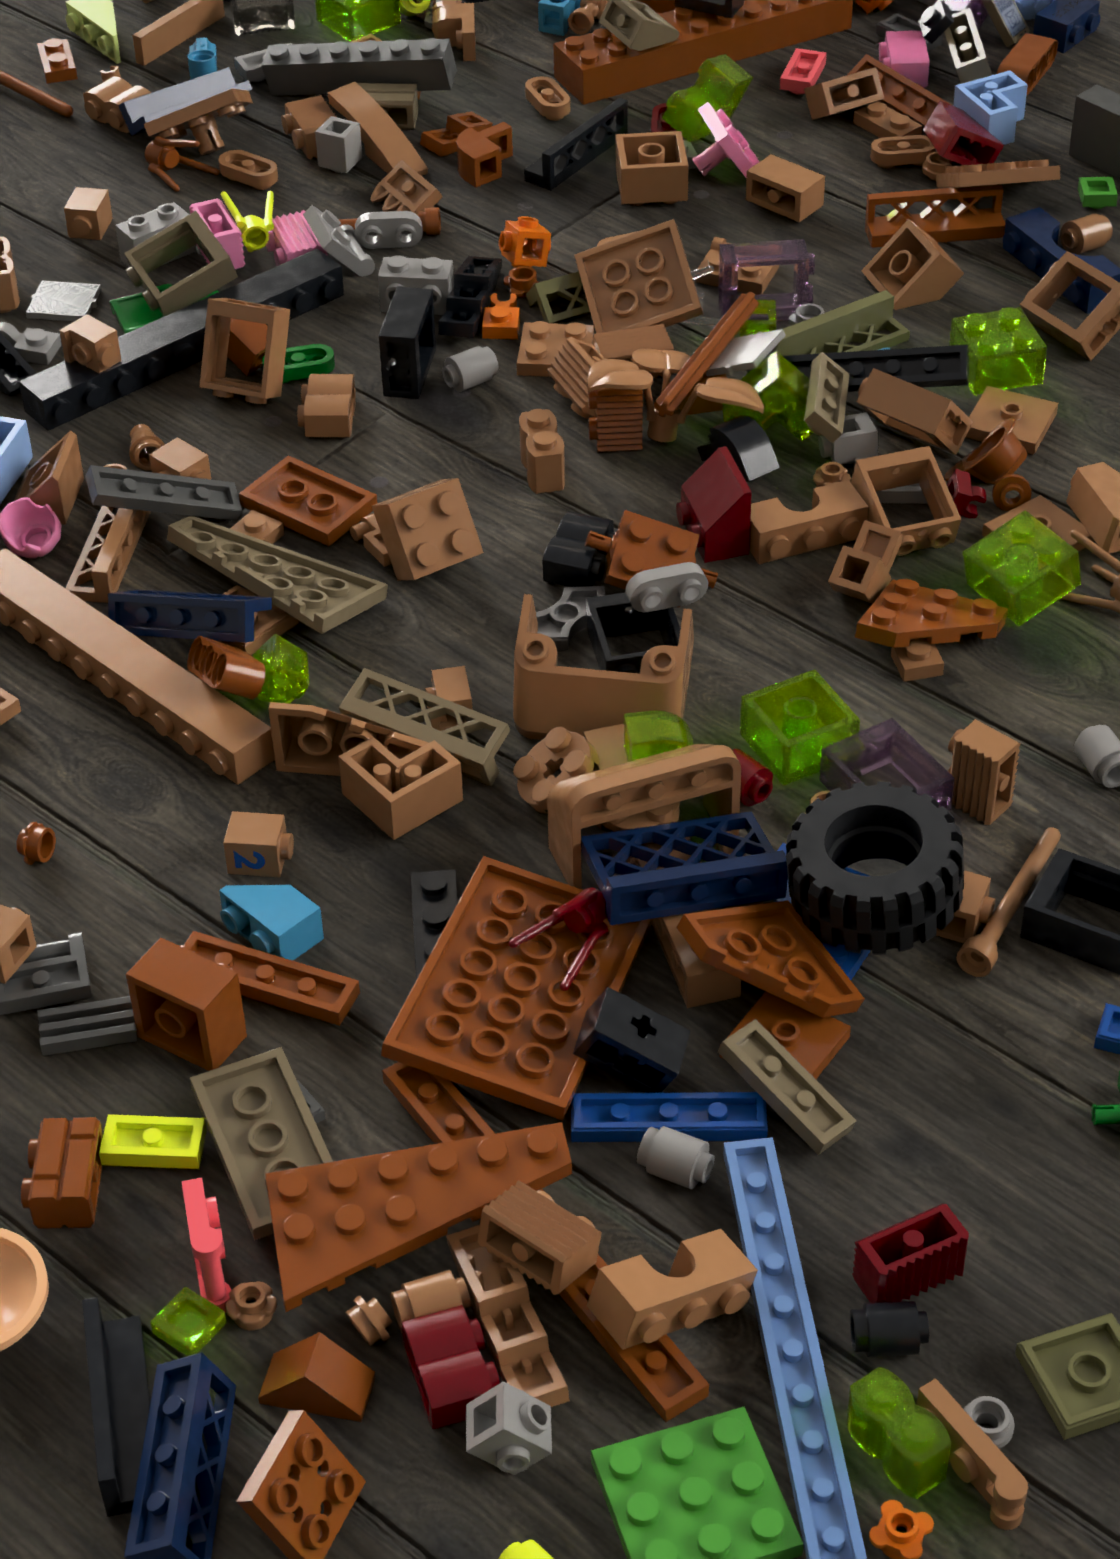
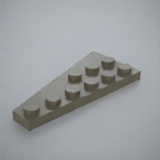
[167,516,388,634]

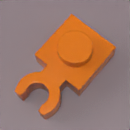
[482,293,520,339]

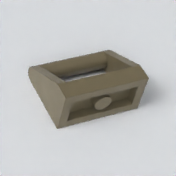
[599,0,679,51]

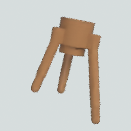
[1055,530,1120,614]

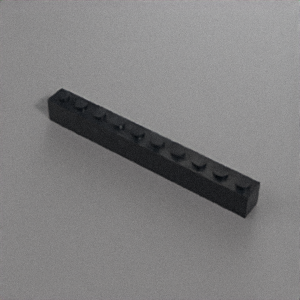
[19,249,344,431]

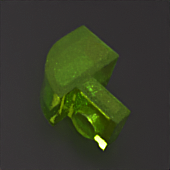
[623,710,694,762]

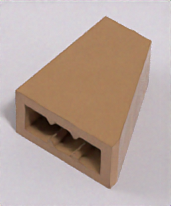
[1066,462,1120,554]

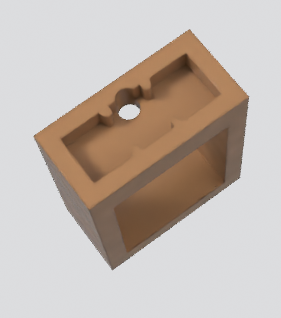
[1019,251,1120,361]
[200,298,290,404]
[856,368,973,455]
[851,446,962,556]

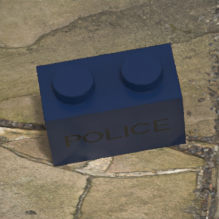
[1033,0,1100,53]

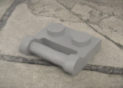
[303,205,375,277]

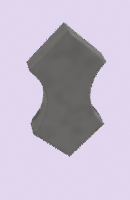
[536,586,605,651]

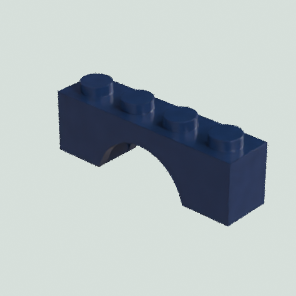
[1003,207,1120,314]

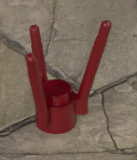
[509,887,608,991]

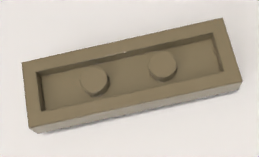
[804,352,850,443]
[718,1019,856,1155]

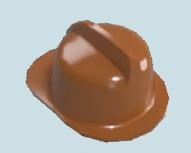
[943,418,1027,484]

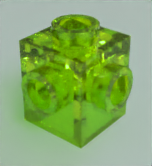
[251,633,310,704]

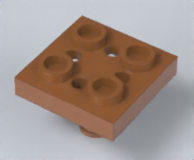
[236,1410,366,1559]

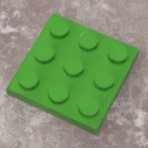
[591,1406,803,1559]

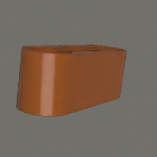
[997,33,1058,95]
[187,636,266,700]

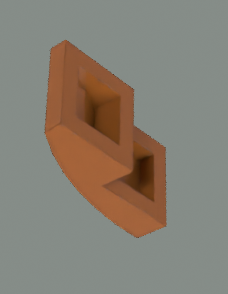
[420,111,492,156]

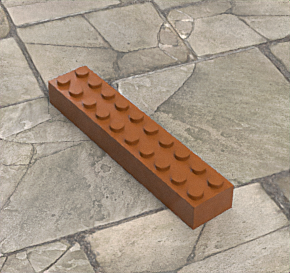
[553,0,853,105]

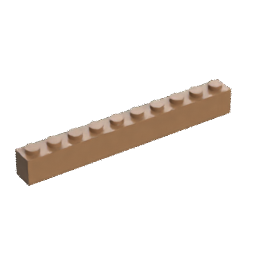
[0,548,275,785]

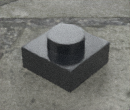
[918,0,954,44]

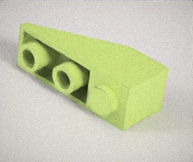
[66,0,121,64]

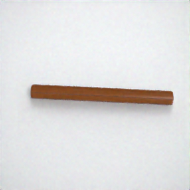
[654,292,759,417]

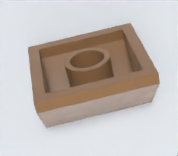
[14,430,84,524]

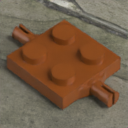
[585,510,718,607]

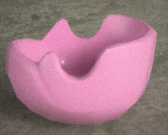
[0,497,62,559]

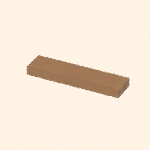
[133,0,225,66]

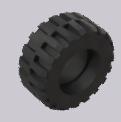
[786,781,964,955]

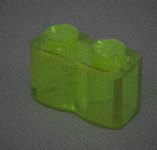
[847,1367,951,1499]

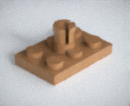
[144,88,253,155]

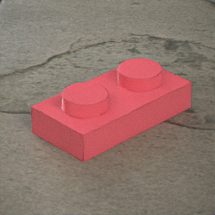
[780,48,826,95]

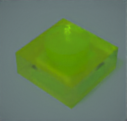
[150,1286,226,1356]

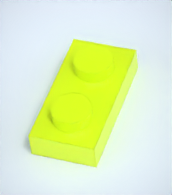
[99,1114,207,1169]

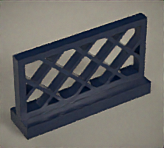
[581,811,788,925]

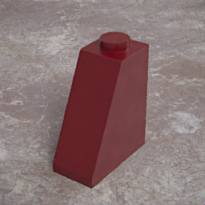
[923,101,1004,165]

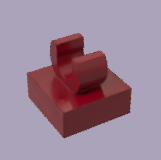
[946,468,986,518]

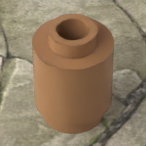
[1060,214,1113,255]
[390,1270,471,1333]

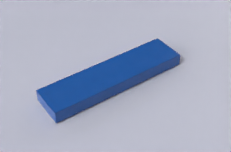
[571,1092,768,1142]

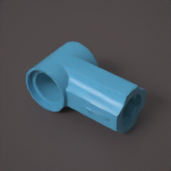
[187,38,217,80]

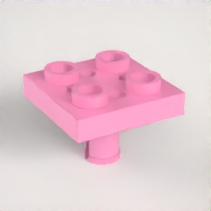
[692,102,760,177]

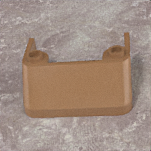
[513,594,694,751]
[547,744,741,889]

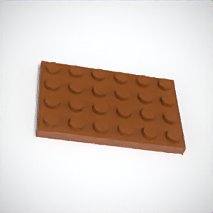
[381,856,652,1121]

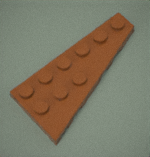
[265,1122,572,1312]

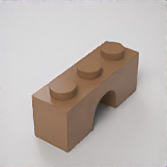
[749,480,868,564]
[586,1228,758,1349]

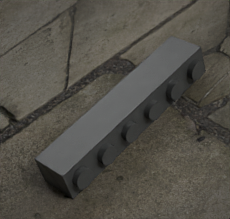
[261,38,457,96]

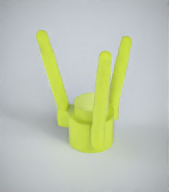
[221,191,274,252]

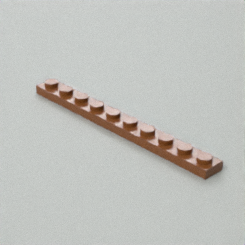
[382,1062,709,1423]

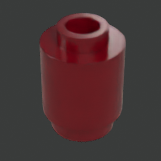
[732,749,773,806]

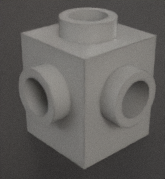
[466,1381,552,1475]

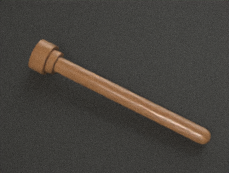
[957,827,1061,977]

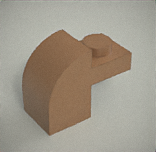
[828,520,904,604]

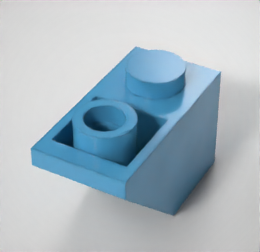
[219,885,324,961]

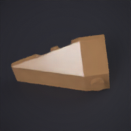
[269,702,444,776]

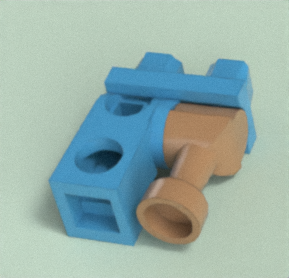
[538,0,608,36]

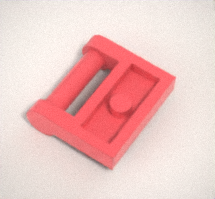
[181,1178,231,1315]

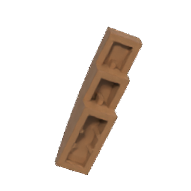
[328,82,428,176]
[446,1225,570,1407]

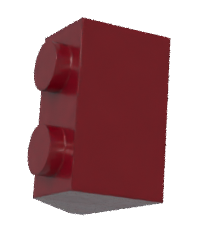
[676,446,752,563]

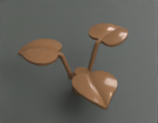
[587,349,764,442]

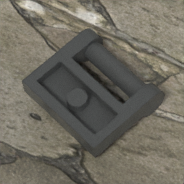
[0,931,93,1015]

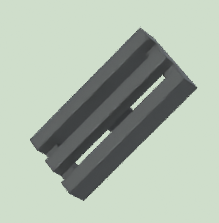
[37,996,137,1056]

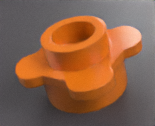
[869,1500,934,1559]

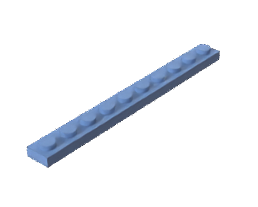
[723,1137,867,1559]

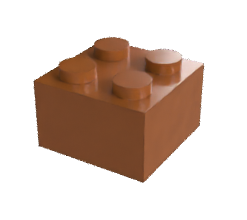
[126,938,247,1071]

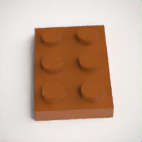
[239,455,377,546]

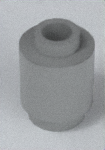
[442,346,499,392]
[1074,725,1120,788]
[637,1126,715,1189]

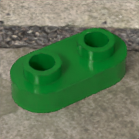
[262,344,335,384]

